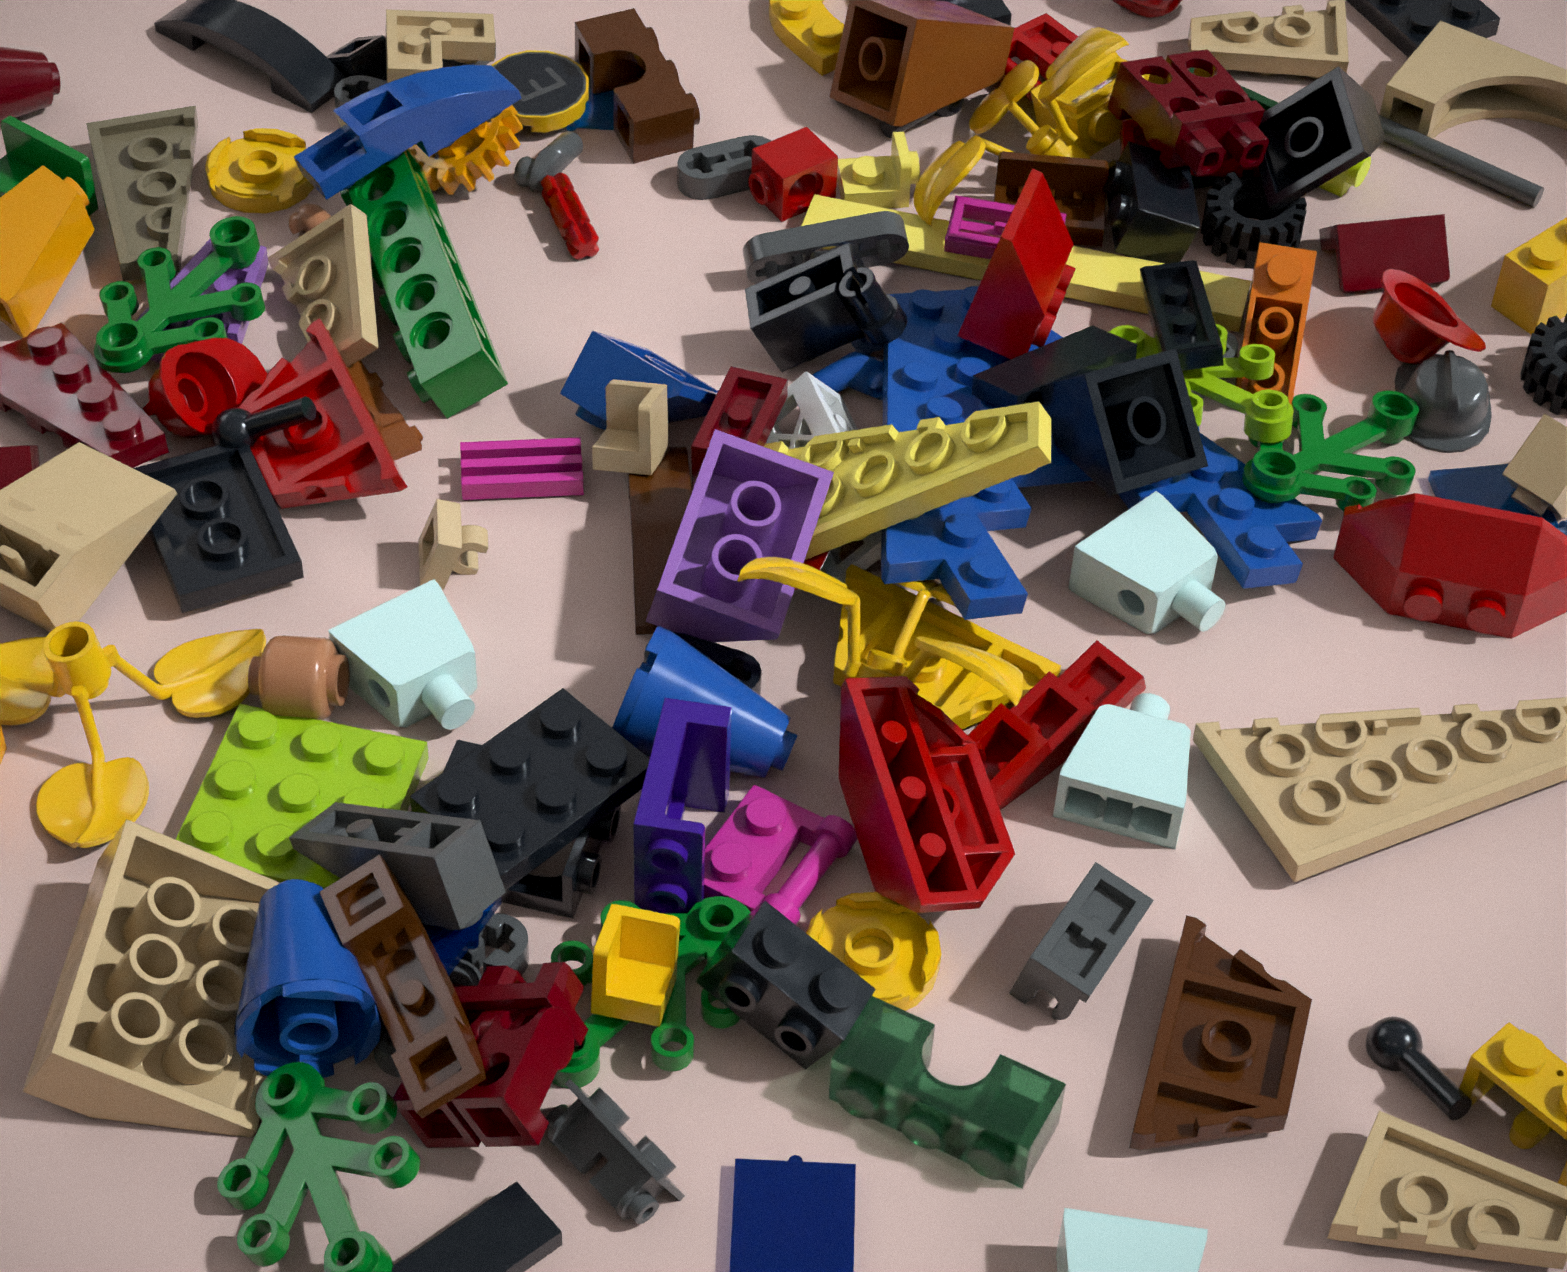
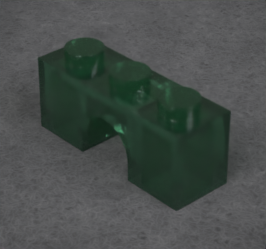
[829,996,1066,1189]

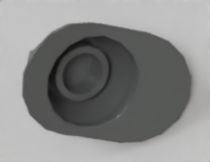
[1395,350,1492,453]

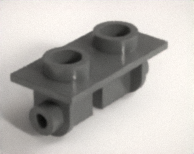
[546,1079,685,1224]

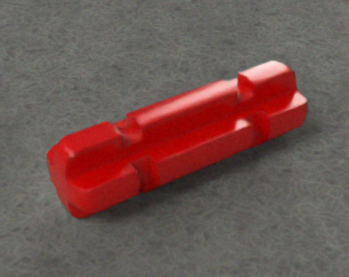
[541,172,599,260]

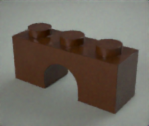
[575,8,700,164]

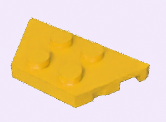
[833,564,1061,730]

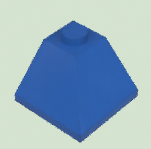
[560,330,719,430]

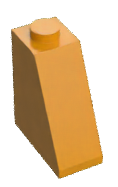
[0,165,95,338]

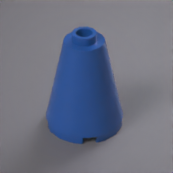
[612,626,798,778]
[234,879,381,1078]

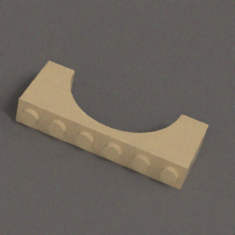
[1379,21,1567,138]

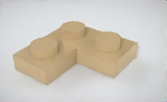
[385,9,496,83]

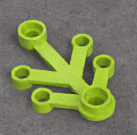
[1109,324,1294,443]

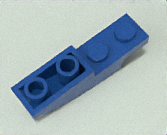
[294,65,522,200]

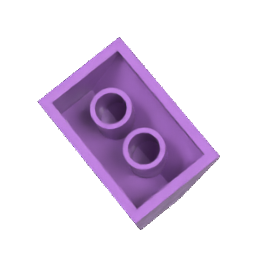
[646,429,834,643]

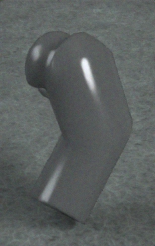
[514,131,583,192]

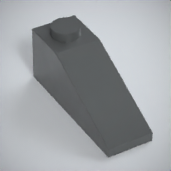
[289,802,506,931]

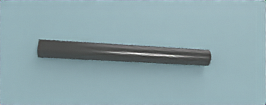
[1379,115,1544,207]

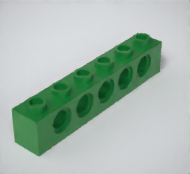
[340,148,508,419]

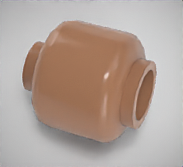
[248,635,350,720]

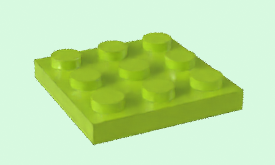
[176,704,429,889]

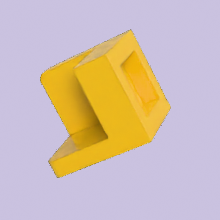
[591,903,680,1027]

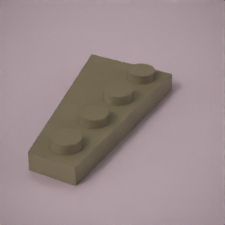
[86,106,198,281]

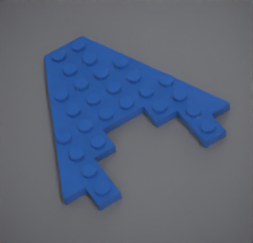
[881,286,1322,620]

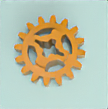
[409,105,523,195]

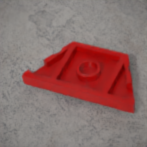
[238,318,407,509]

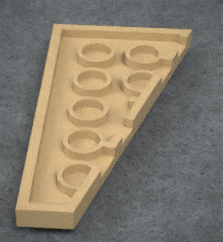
[1192,697,1567,882]

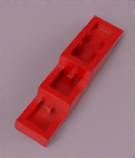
[968,640,1146,810]

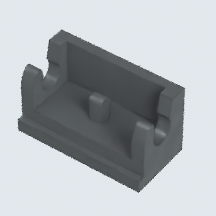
[1009,862,1154,1020]

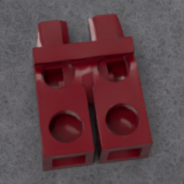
[1107,49,1269,176]
[393,962,589,1148]

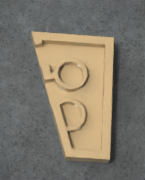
[1188,0,1349,79]
[268,204,378,368]
[1327,1110,1567,1270]

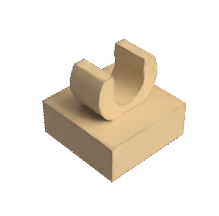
[418,499,488,590]

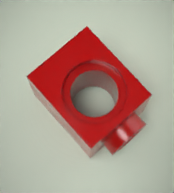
[748,126,838,222]

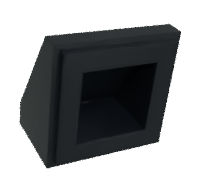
[326,35,387,81]

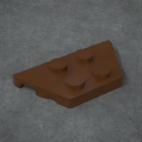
[1129,915,1312,1151]

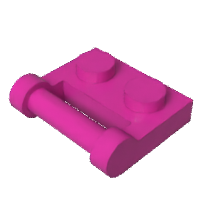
[704,785,858,925]

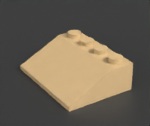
[22,819,280,1138]

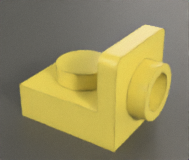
[837,131,920,209]

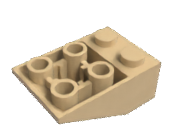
[0,442,177,632]

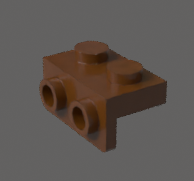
[992,151,1109,247]

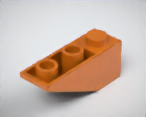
[1235,242,1317,404]

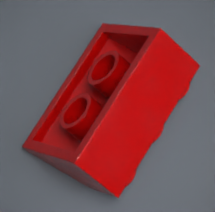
[957,168,1076,359]

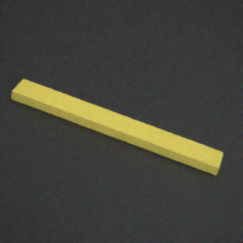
[801,194,1251,332]

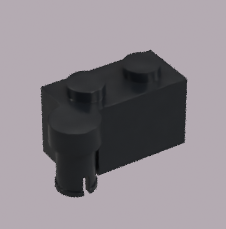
[745,243,907,372]

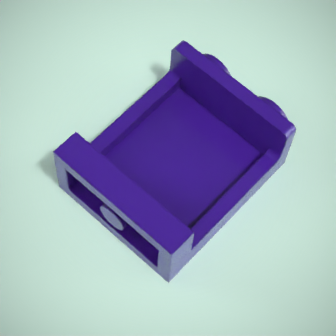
[633,698,732,914]

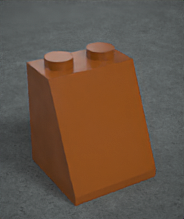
[829,0,1015,126]

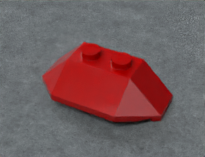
[1333,493,1567,639]
[838,676,1015,913]

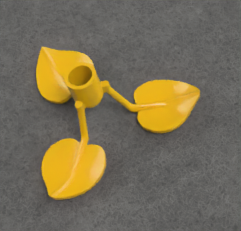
[913,27,1129,226]
[738,557,1023,707]
[0,621,266,848]

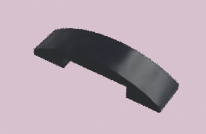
[154,0,346,113]

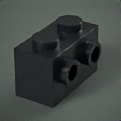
[1102,141,1201,264]
[695,901,876,1070]

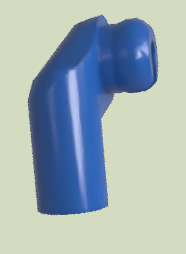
[812,351,883,400]

